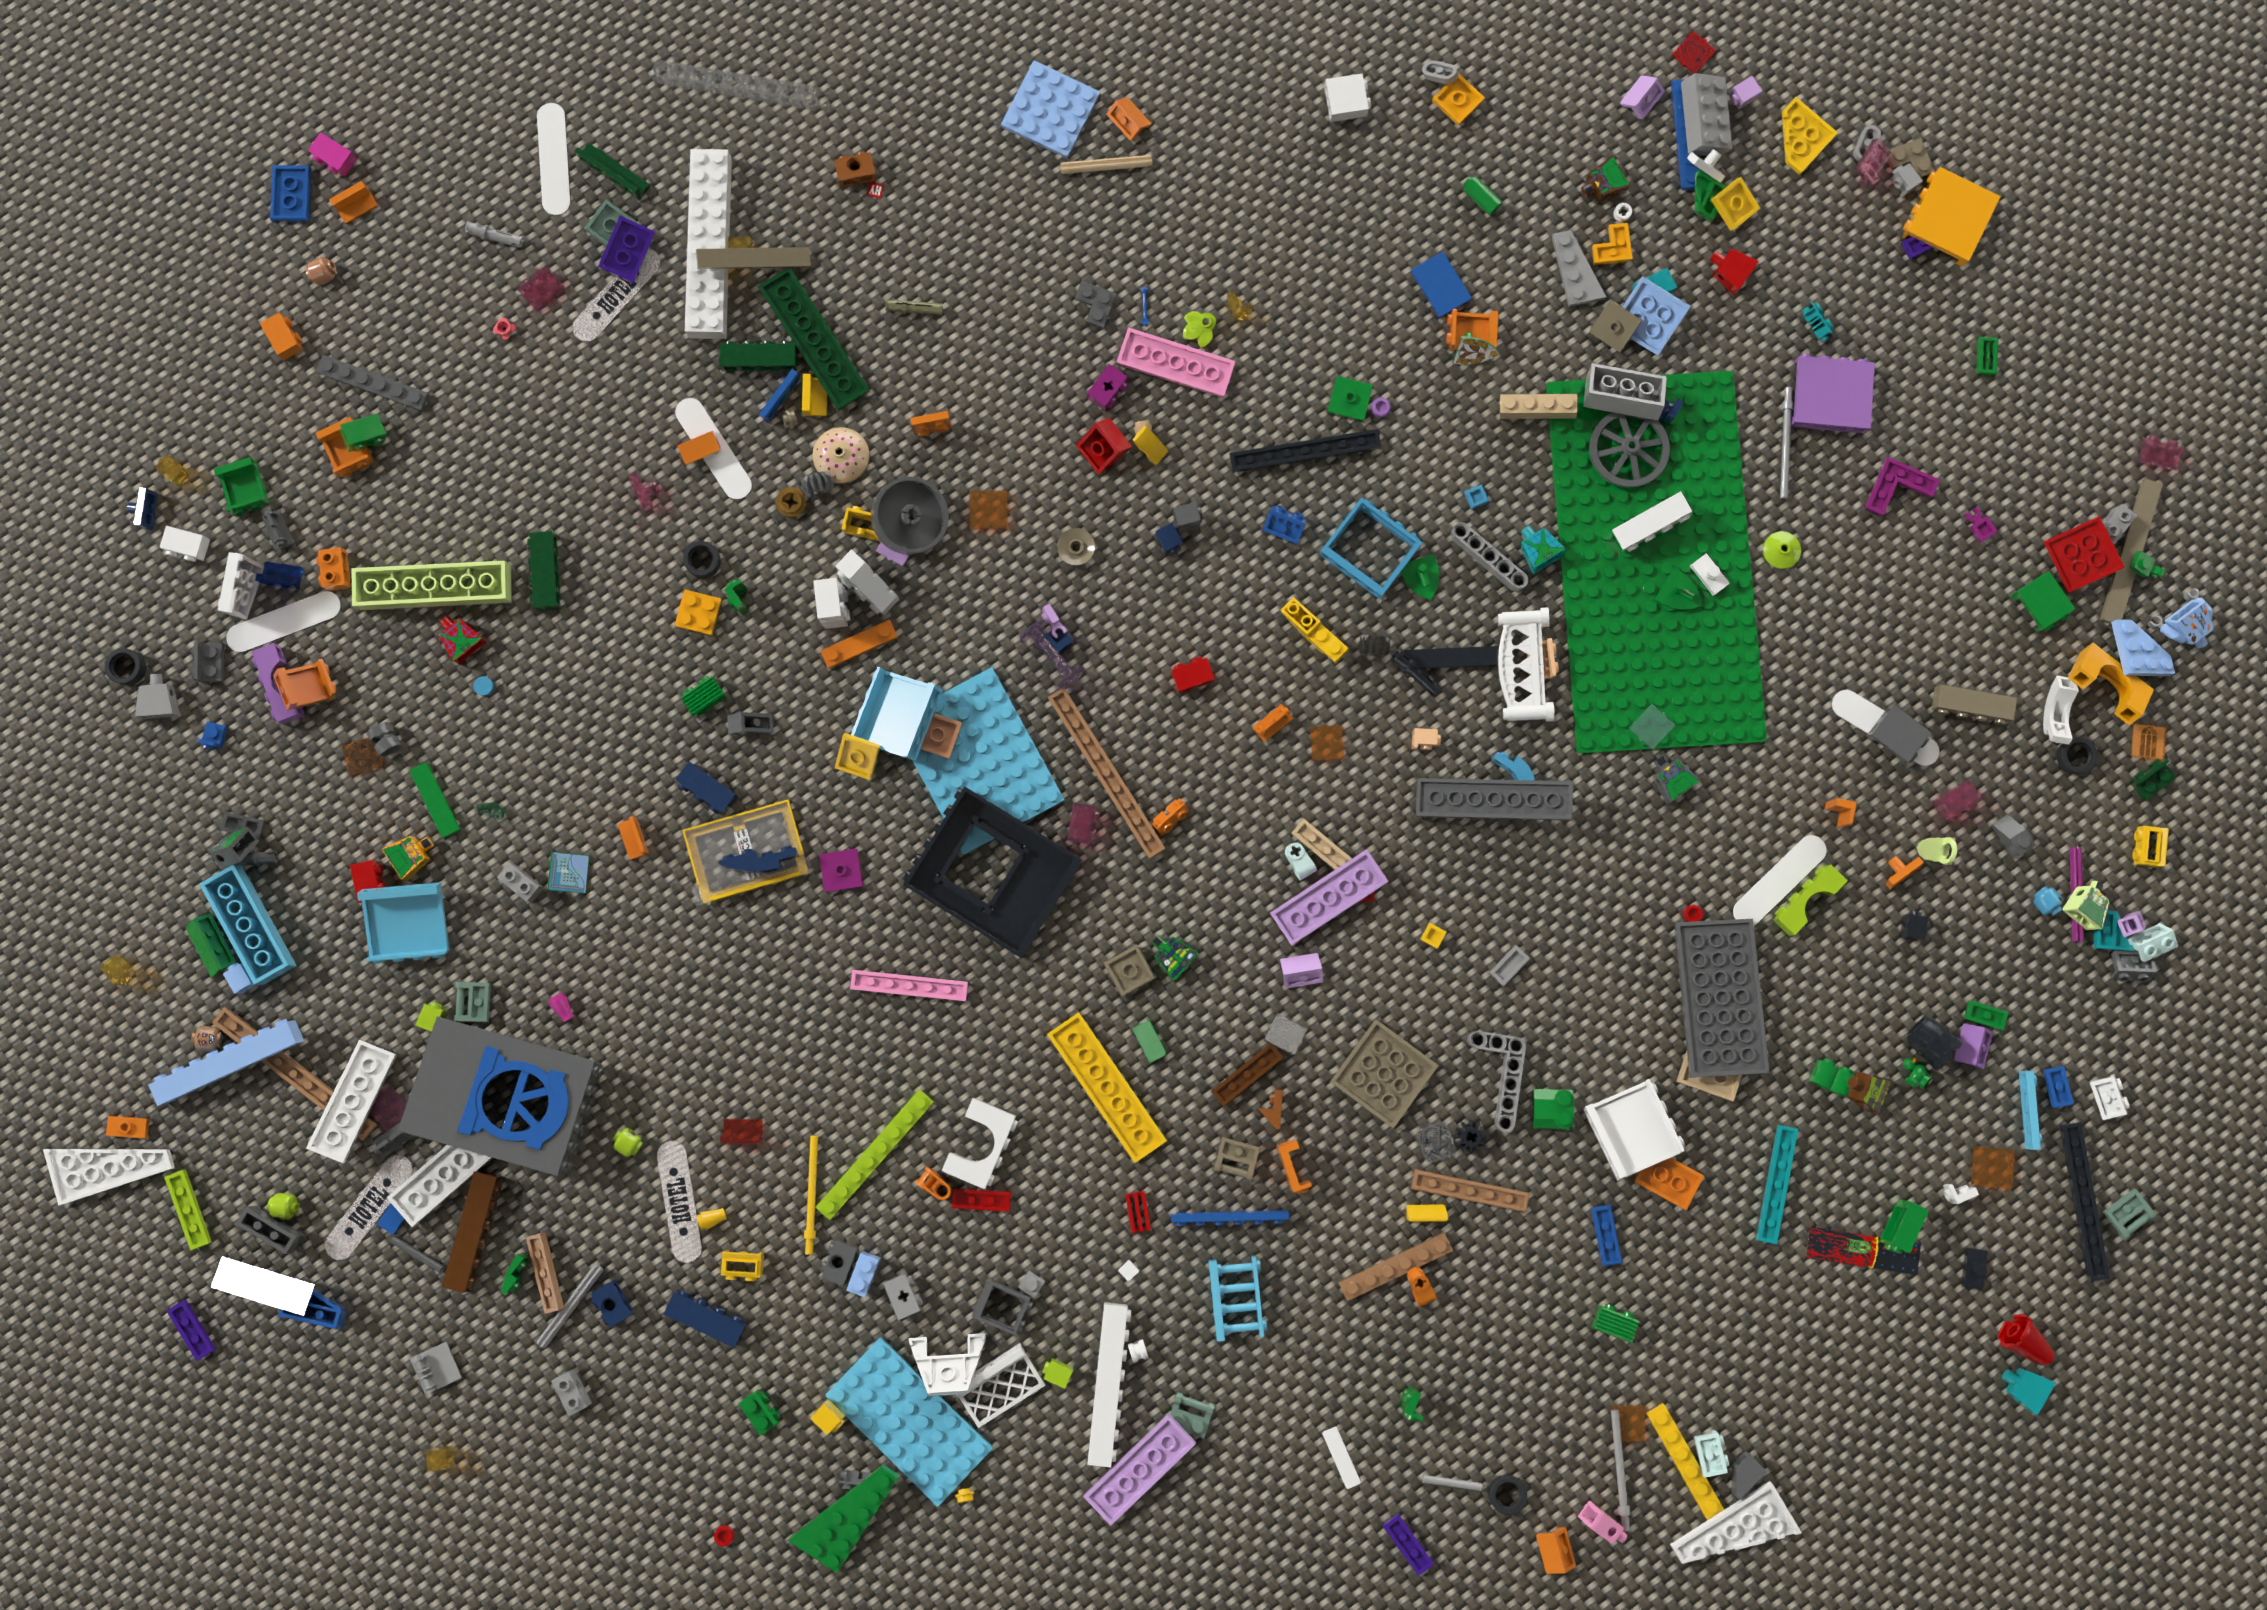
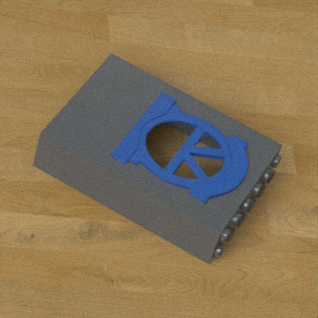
[398,1017,603,1178]

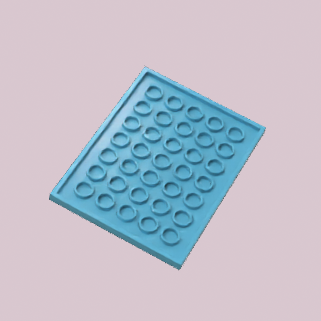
[912,667,1065,855]

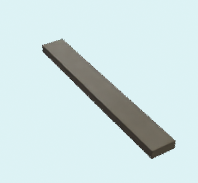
[2100,478,2163,624]

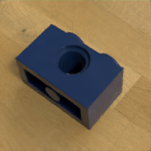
[591,1279,635,1328]

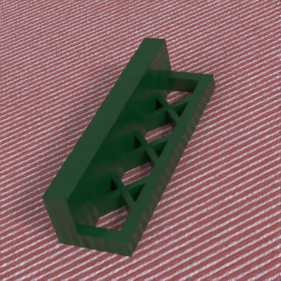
[574,143,650,201]

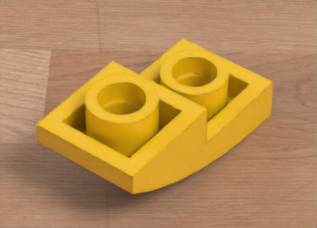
[1133,425,1168,465]

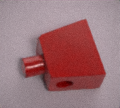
[1709,249,1759,295]

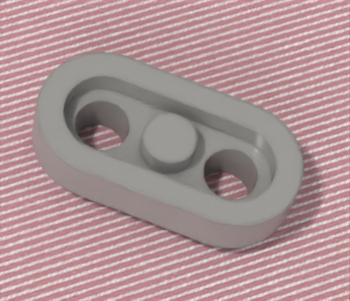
[1422,60,1458,84]
[1853,125,1881,162]

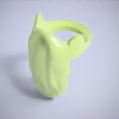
[1916,837,1957,865]

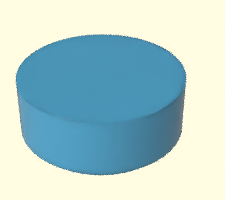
[473,676,494,696]

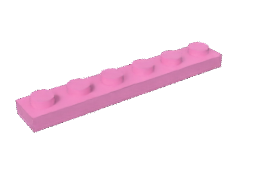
[850,970,968,1001]

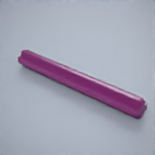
[2070,847,2084,942]

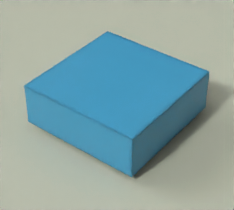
[1464,484,1489,510]

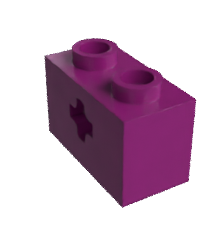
[1087,364,1128,411]

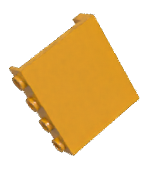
[1902,167,2001,267]

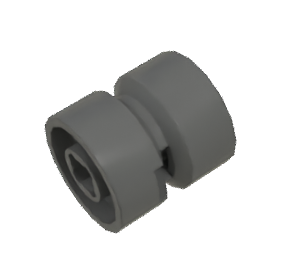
[366,722,402,757]

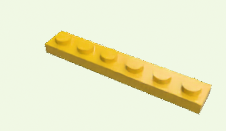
[1646,1403,1724,1520]

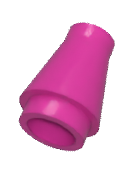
[548,992,574,1022]

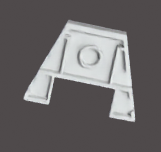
[909,1333,986,1396]

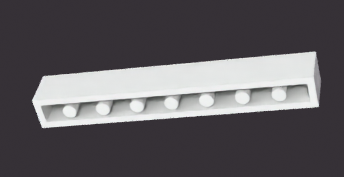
[1087,1302,1131,1467]

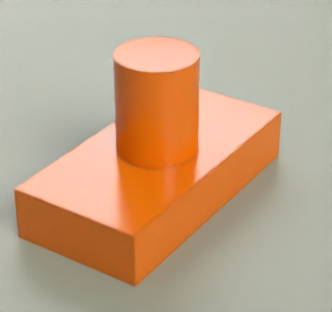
[1885,856,1924,890]

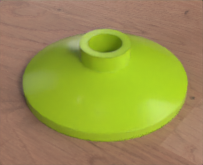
[1763,531,1801,569]

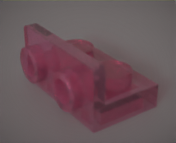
[1854,138,1892,185]
[518,266,565,311]
[2137,435,2185,470]

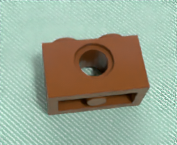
[834,152,877,188]

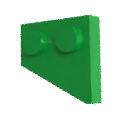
[1695,170,1727,222]

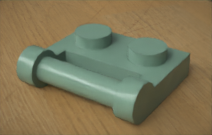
[453,982,491,1022]
[2103,1189,2157,1241]
[1170,1392,1215,1439]

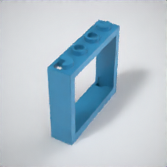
[1319,497,1423,600]

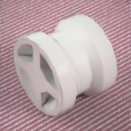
[1128,1339,1149,1363]

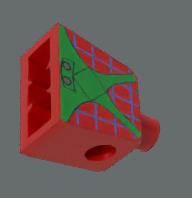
[439,616,487,664]

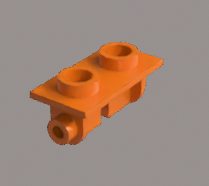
[1252,704,1294,742]
[1151,798,1190,836]

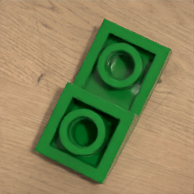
[502,1252,528,1295]

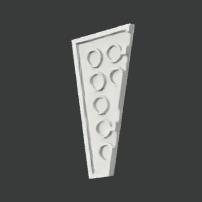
[43,1149,175,1206]
[1670,1481,1802,1564]

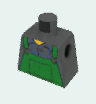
[1653,755,1700,804]
[209,826,259,867]

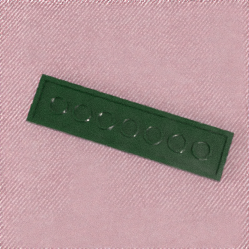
[758,267,870,411]

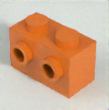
[316,547,351,591]

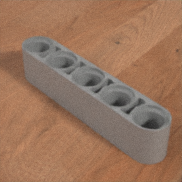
[1450,522,1528,592]

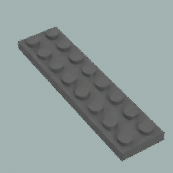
[1416,778,1573,821]

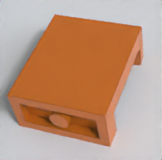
[1446,309,1498,351]
[315,417,374,477]
[273,659,337,711]
[1276,1139,1312,1194]

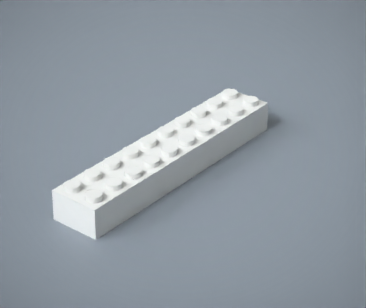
[685,149,732,339]

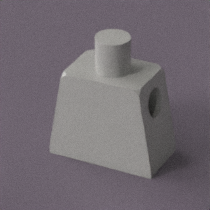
[135,674,180,719]

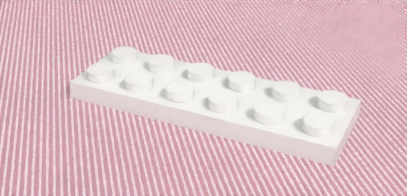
[306,1040,397,1164]
[387,1145,492,1227]

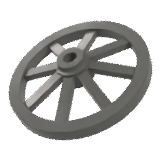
[1589,412,1670,488]

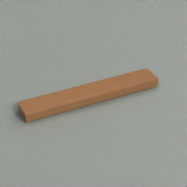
[1411,1169,1530,1212]

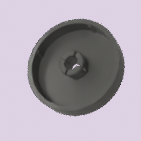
[871,477,949,555]

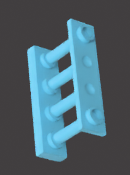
[1208,1255,1267,1342]

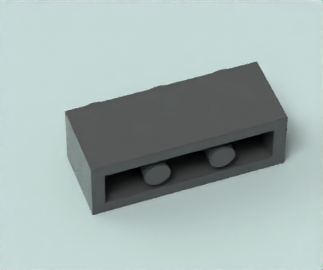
[236,1205,304,1254]

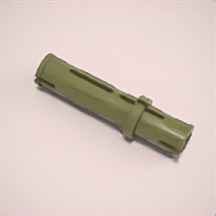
[885,299,943,316]

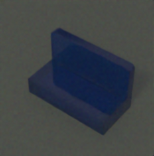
[255,562,303,589]

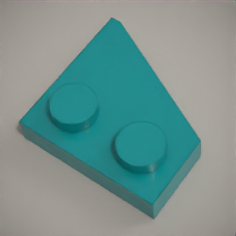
[2093,910,2134,951]

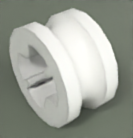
[1614,203,1632,222]

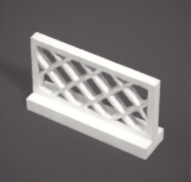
[956,1343,1045,1428]

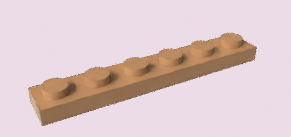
[1338,1232,1453,1301]

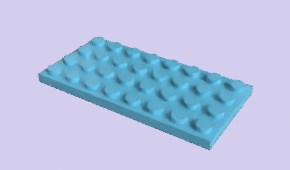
[825,1337,993,1507]

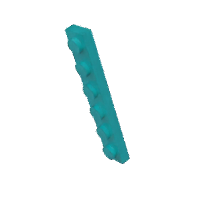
[1756,1124,1799,1245]

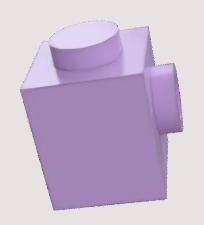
[1729,76,1762,109]

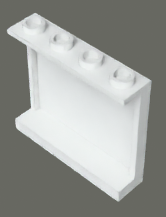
[1583,1079,1685,1181]

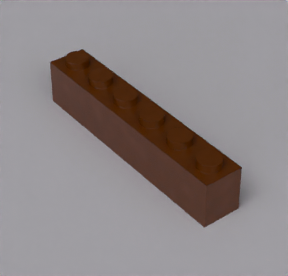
[442,1170,503,1293]

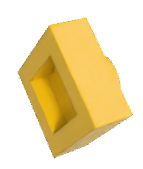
[1420,923,1446,949]

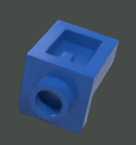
[197,721,228,751]

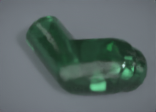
[477,802,505,820]

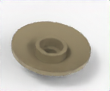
[1057,528,1095,566]

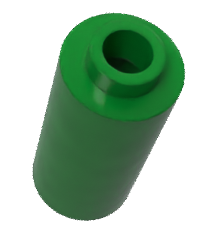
[1463,176,1503,216]

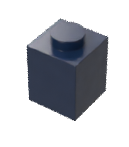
[1155,523,1183,555]

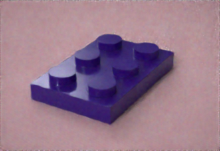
[598,215,655,284]

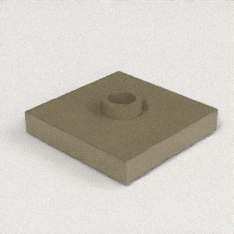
[1589,299,1642,352]
[1104,945,1156,997]

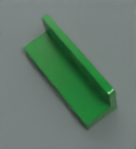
[186,913,236,978]

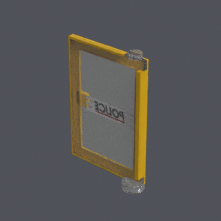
[682,800,812,905]

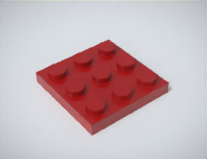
[2044,516,2125,593]

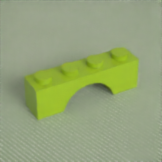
[1773,865,1848,936]

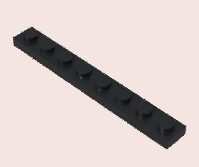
[1229,429,1381,473]
[2059,1122,2110,1281]

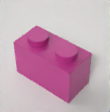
[308,132,357,177]

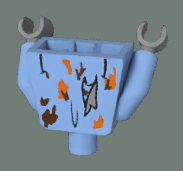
[2148,588,2213,648]

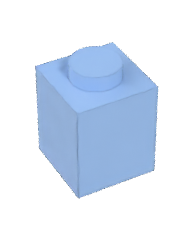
[223,963,256,994]

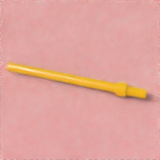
[804,1136,818,1255]

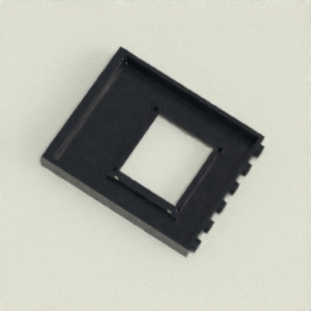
[902,786,1083,959]

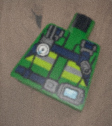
[1152,935,1199,981]

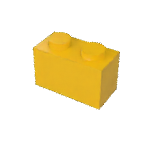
[810,1399,845,1435]

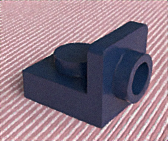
[1659,399,1684,424]

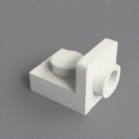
[1943,1184,1979,1204]

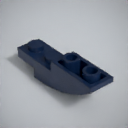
[718,846,799,873]

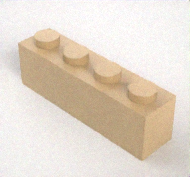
[1500,394,1577,419]

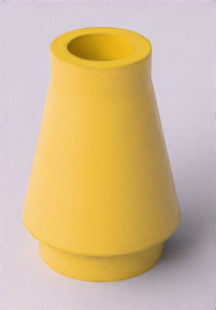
[696,1208,727,1231]

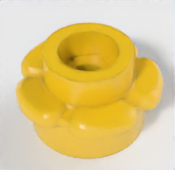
[955,1488,974,1503]

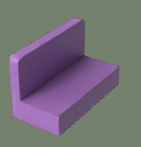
[1954,1024,1993,1069]

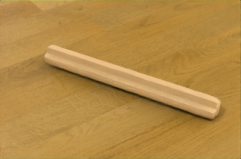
[1060,155,1152,174]

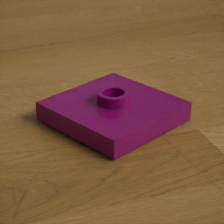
[819,848,863,893]

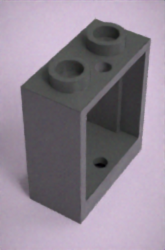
[972,1278,1033,1335]

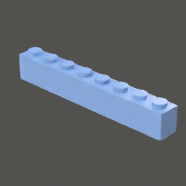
[148,1019,304,1106]

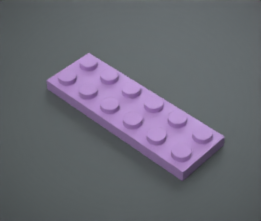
[1270,849,1388,945]
[1083,1413,1196,1526]

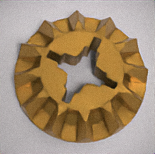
[776,487,806,518]

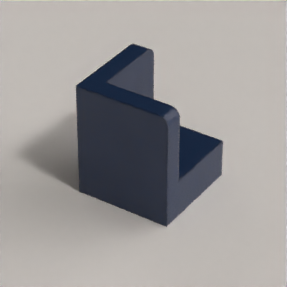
[1044,630,1074,655]

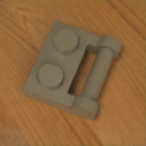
[1213,1137,1260,1181]

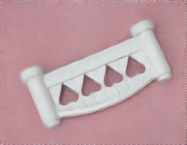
[1498,608,1554,722]

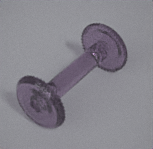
[1020,619,1085,689]

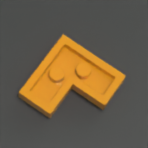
[1592,223,1633,265]

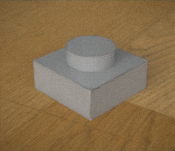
[1018,1270,1045,1298]

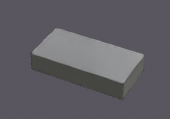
[1489,945,1530,986]

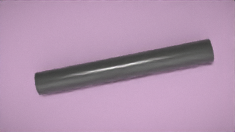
[390,1236,444,1273]

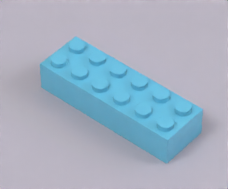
[199,864,297,985]

